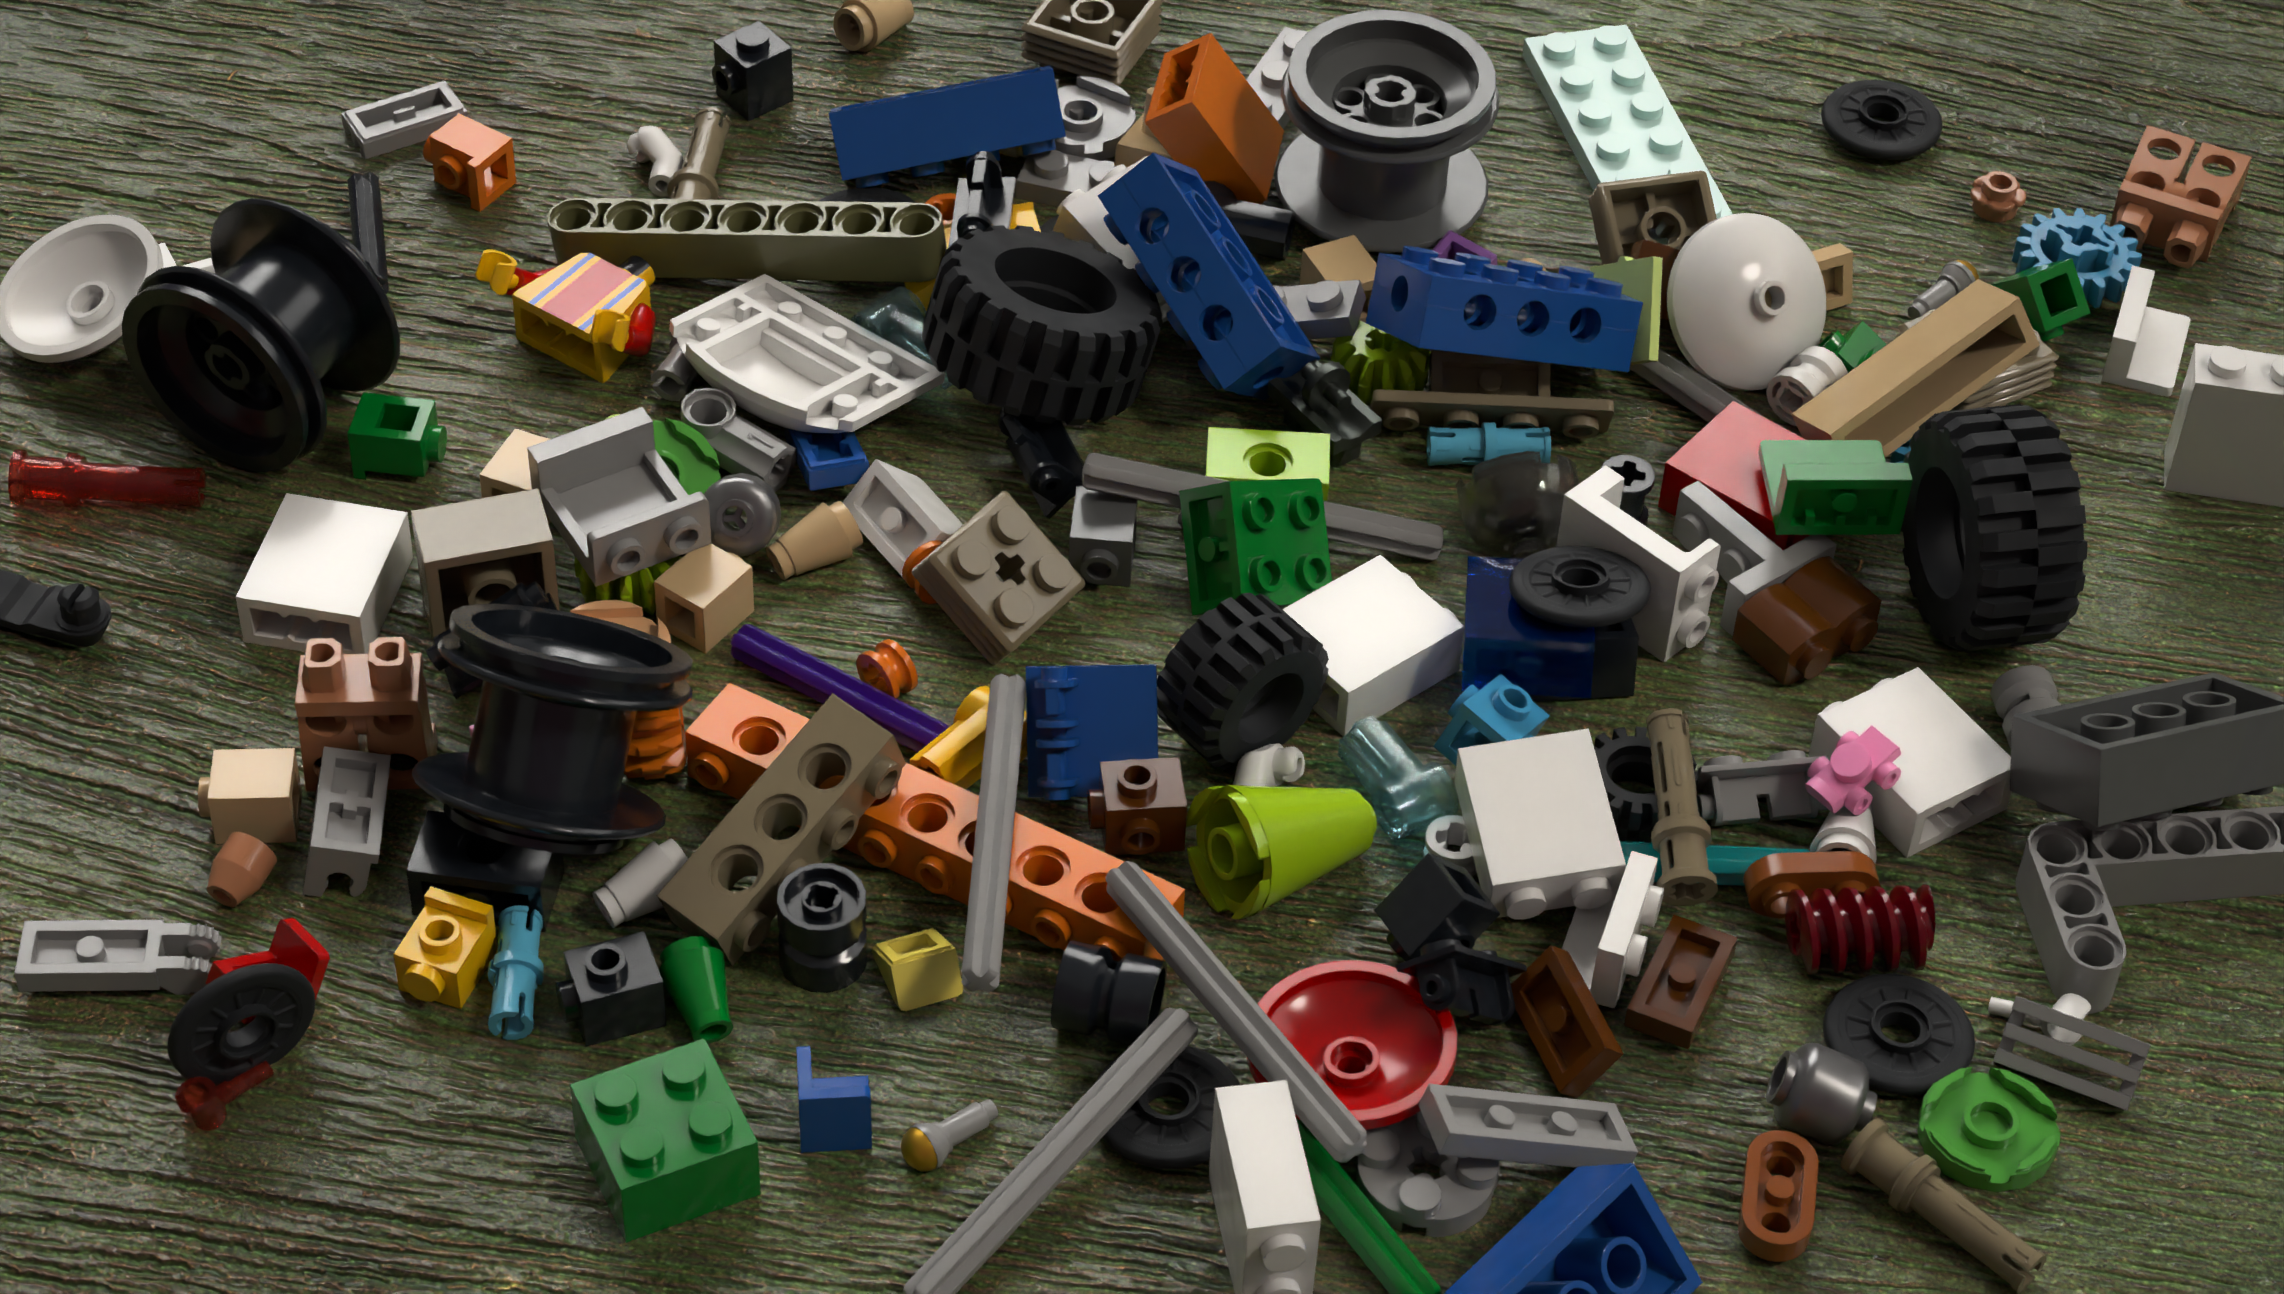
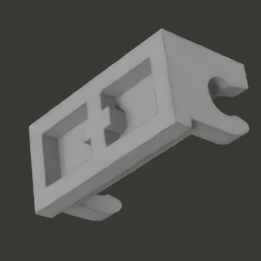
[302,746,391,897]

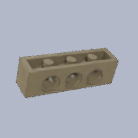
[657,693,906,966]

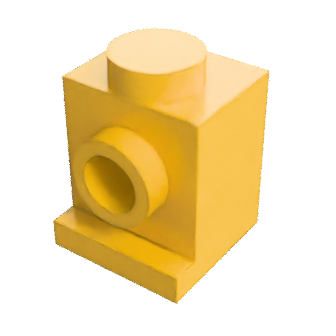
[394,886,497,1009]

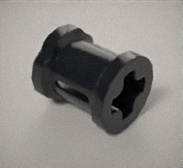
[1600,455,1655,526]

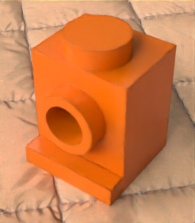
[423,113,516,212]

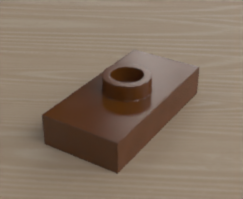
[1624,915,1738,1050]
[1511,945,1624,1098]

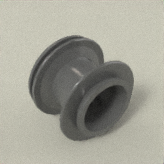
[1274,10,1499,253]

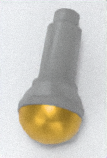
[1908,260,1979,320]
[901,1099,998,1172]

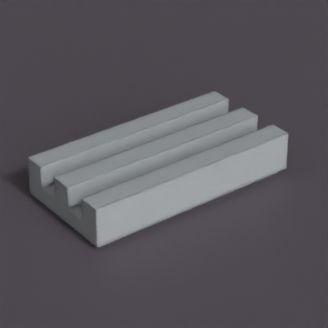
[341,81,468,159]
[1993,996,2151,1110]

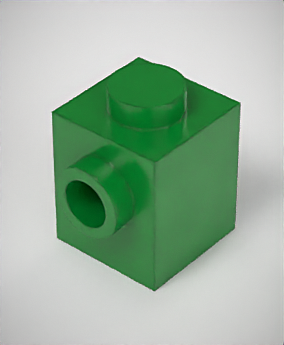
[1990,258,2091,342]

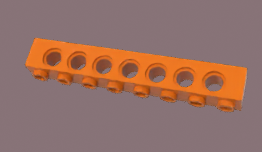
[685,683,1185,962]

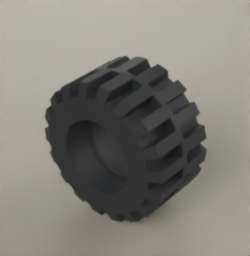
[1157,593,1329,771]

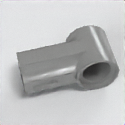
[681,388,797,492]

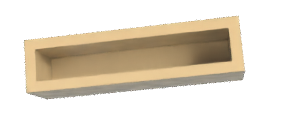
[1791,279,2040,457]

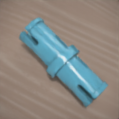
[1426,422,1551,471]
[488,905,544,1040]

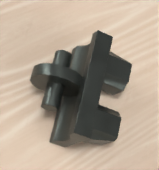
[1267,359,1382,468]

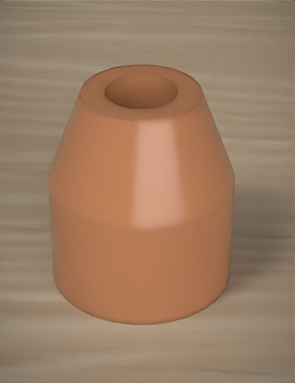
[207,832,277,907]

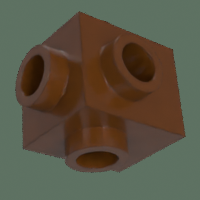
[1087,757,1187,855]

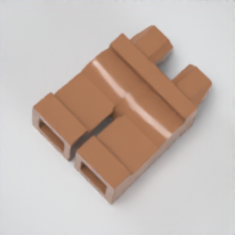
[2109,125,2252,269]
[295,637,438,791]

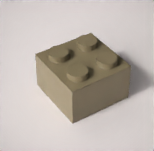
[411,489,560,645]

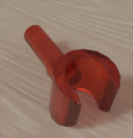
[175,1061,274,1131]

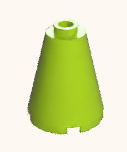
[1186,785,1377,920]

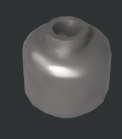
[704,473,781,557]
[1766,1043,1877,1145]

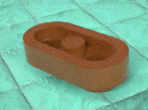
[1744,851,1881,919]
[1738,1130,1819,1262]

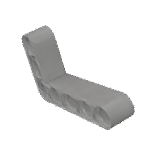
[2015,806,2284,1014]

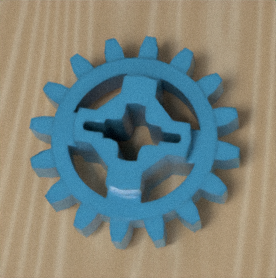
[2012,208,2142,308]

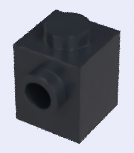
[712,21,793,122]
[1375,853,1500,961]
[555,931,666,1047]

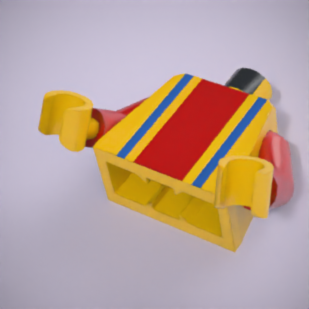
[475,249,656,383]

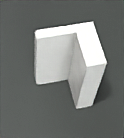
[2101,266,2190,397]
[842,459,963,578]

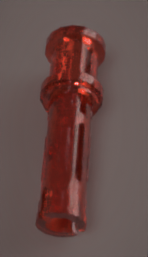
[8,449,206,508]

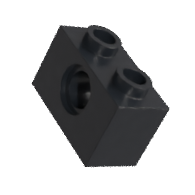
[406,810,564,932]

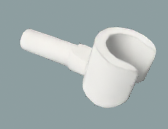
[1988,993,2091,1045]

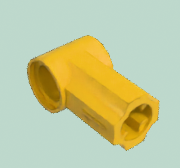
[910,686,1027,790]

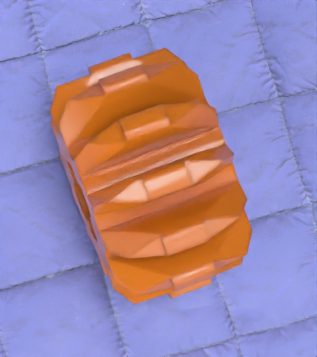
[624,706,687,780]

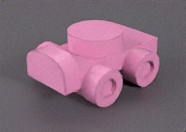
[1805,725,1901,816]

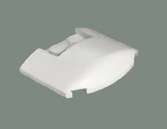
[669,274,945,433]

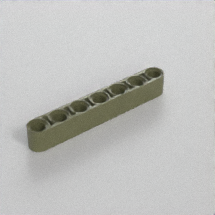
[547,198,947,282]

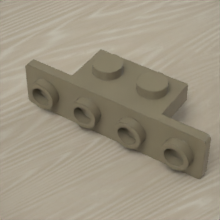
[1370,350,1614,439]

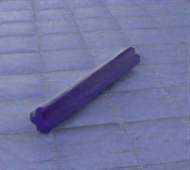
[730,624,949,753]

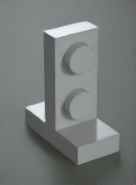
[1672,481,1837,636]

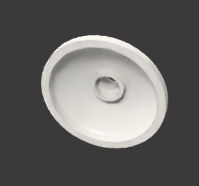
[1667,213,1826,391]
[0,215,164,363]

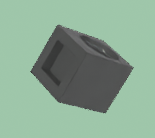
[1069,486,1138,587]

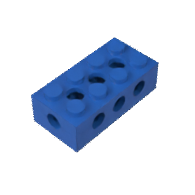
[1098,152,1321,400]
[1366,246,1643,372]

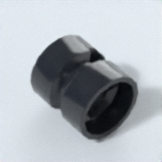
[777,863,867,993]
[1051,940,1167,1045]

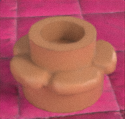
[1970,171,2026,222]

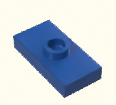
[784,428,869,491]

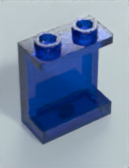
[1461,556,1595,698]

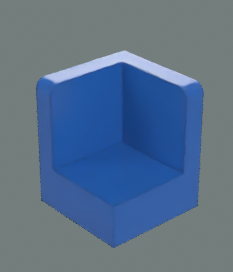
[796,1046,872,1153]

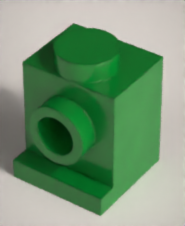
[347,392,447,480]

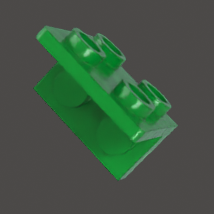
[1758,440,1913,535]
[1179,478,1332,615]

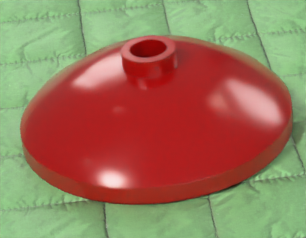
[1247,960,1457,1130]

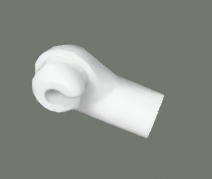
[627,125,683,197]
[1233,743,1305,786]

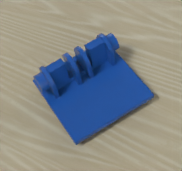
[1025,664,1159,800]

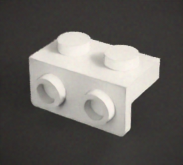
[1562,851,1664,1009]

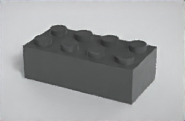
[2010,672,2284,831]

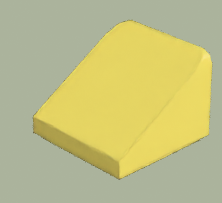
[871,928,963,1011]

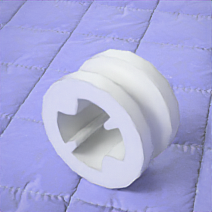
[1423,815,1477,877]

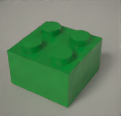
[570,1038,761,1243]

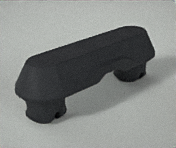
[0,569,112,647]

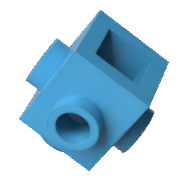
[1433,674,1550,766]

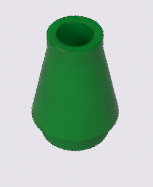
[659,936,733,1044]

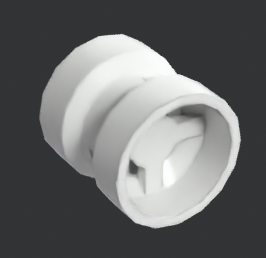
[1766,346,1848,426]

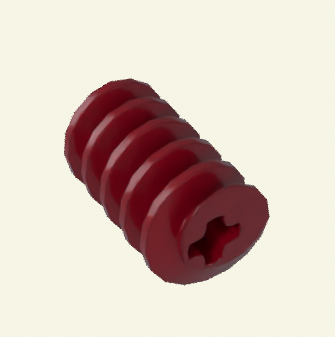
[1785,884,1936,975]

